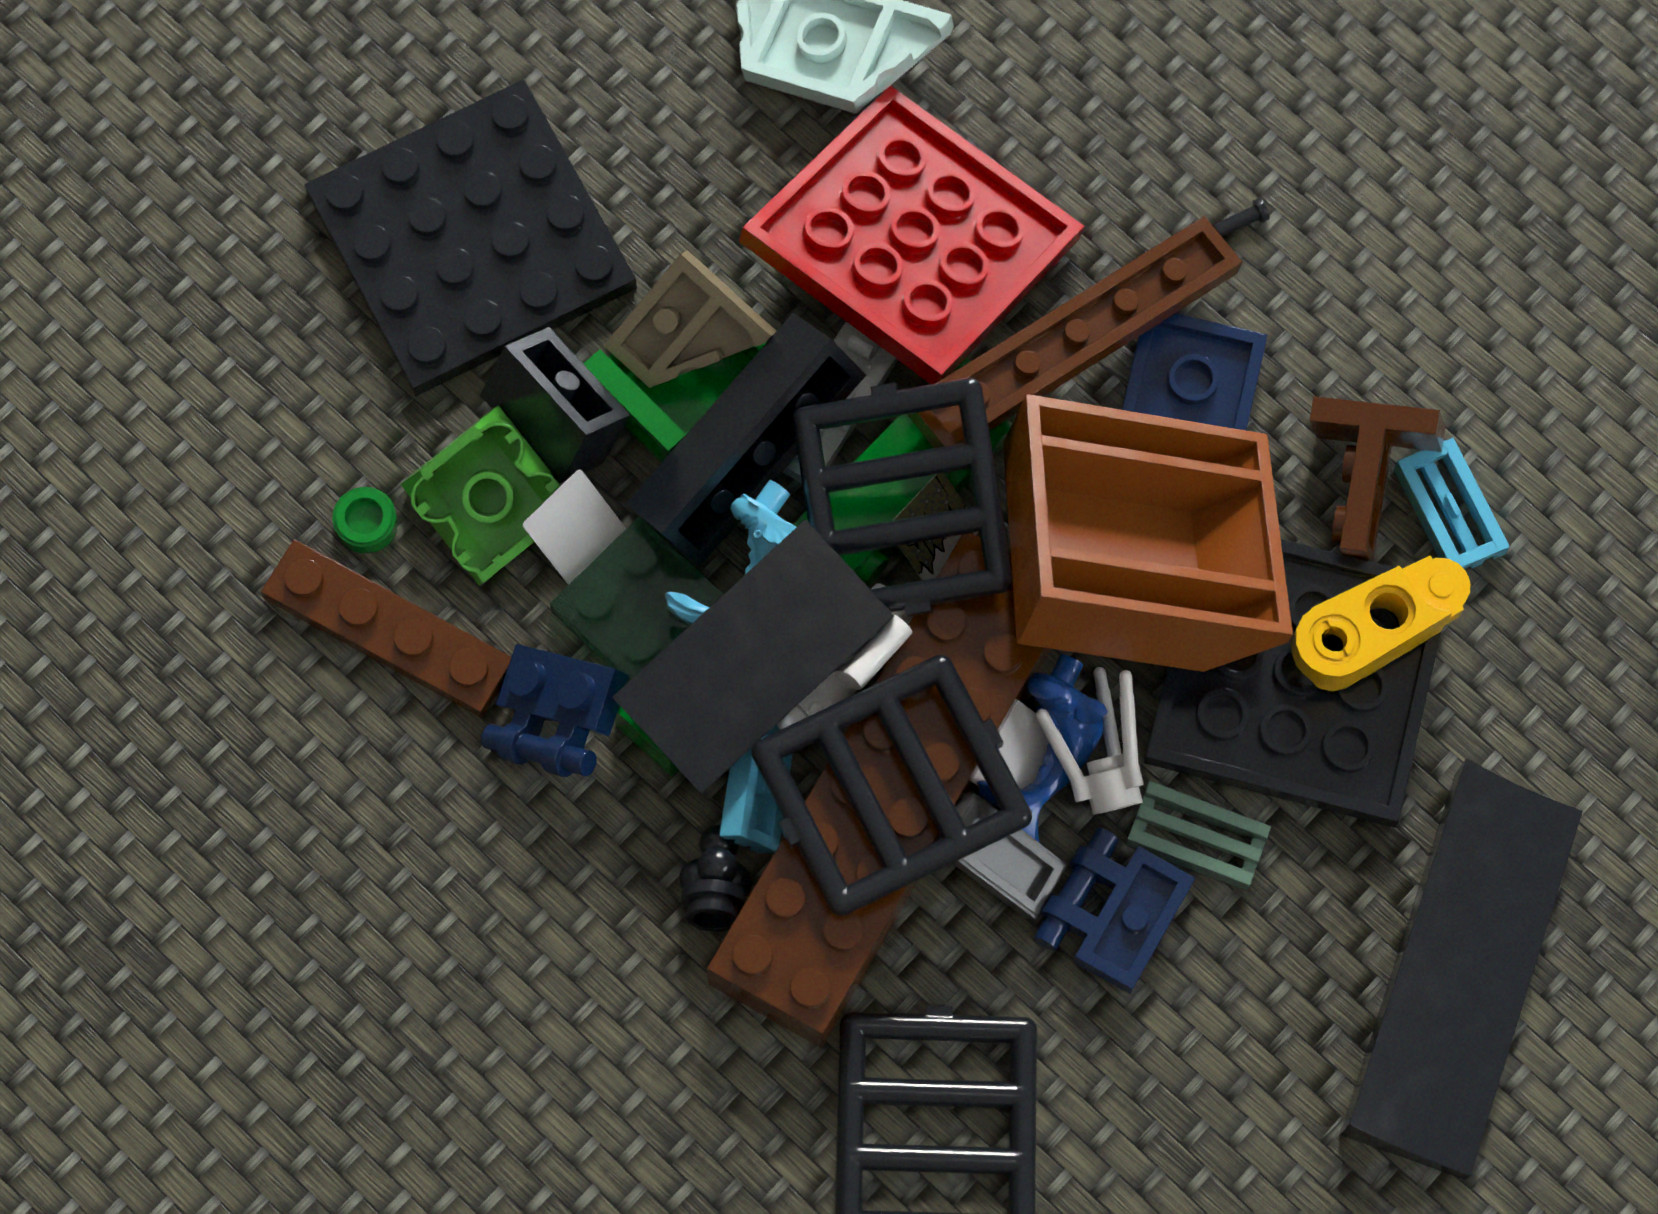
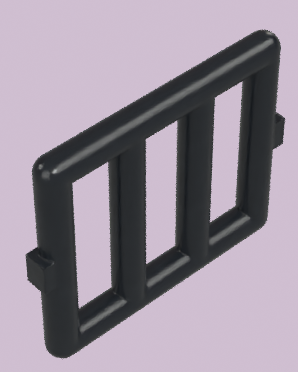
[792,377,1013,617]
[751,655,1032,916]
[835,1006,1037,1214]

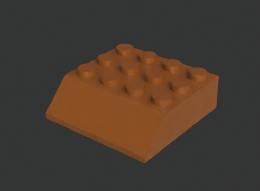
[1003,394,1293,672]

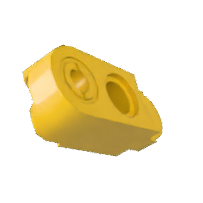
[1290,556,1470,692]

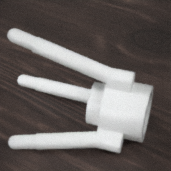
[1036,667,1144,815]

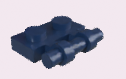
[481,644,629,777]
[1034,827,1195,994]

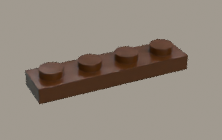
[261,539,511,718]

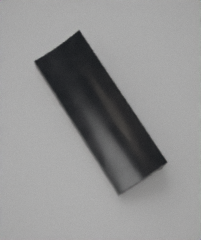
[1340,758,1583,1180]

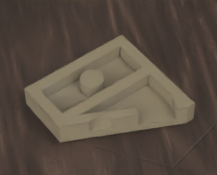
[603,250,776,388]

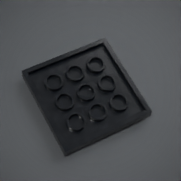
[304,79,637,396]
[1144,539,1441,828]

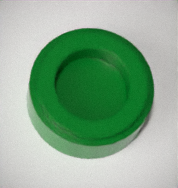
[332,487,398,554]

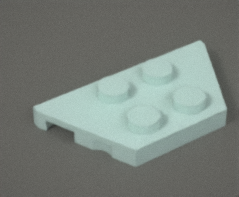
[737,0,954,114]

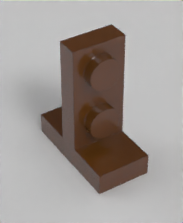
[1310,396,1446,562]

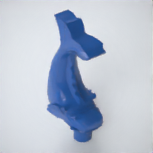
[977,654,1108,842]

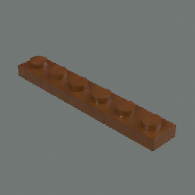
[908,216,1242,448]

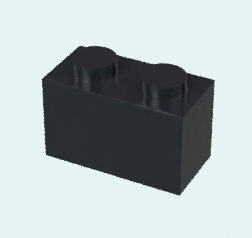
[480,327,630,484]

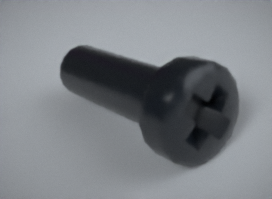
[1213,198,1270,237]

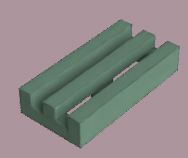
[1126,781,1271,891]

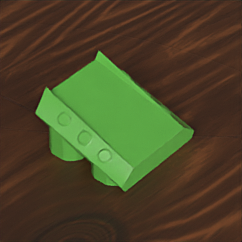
[400,405,561,586]

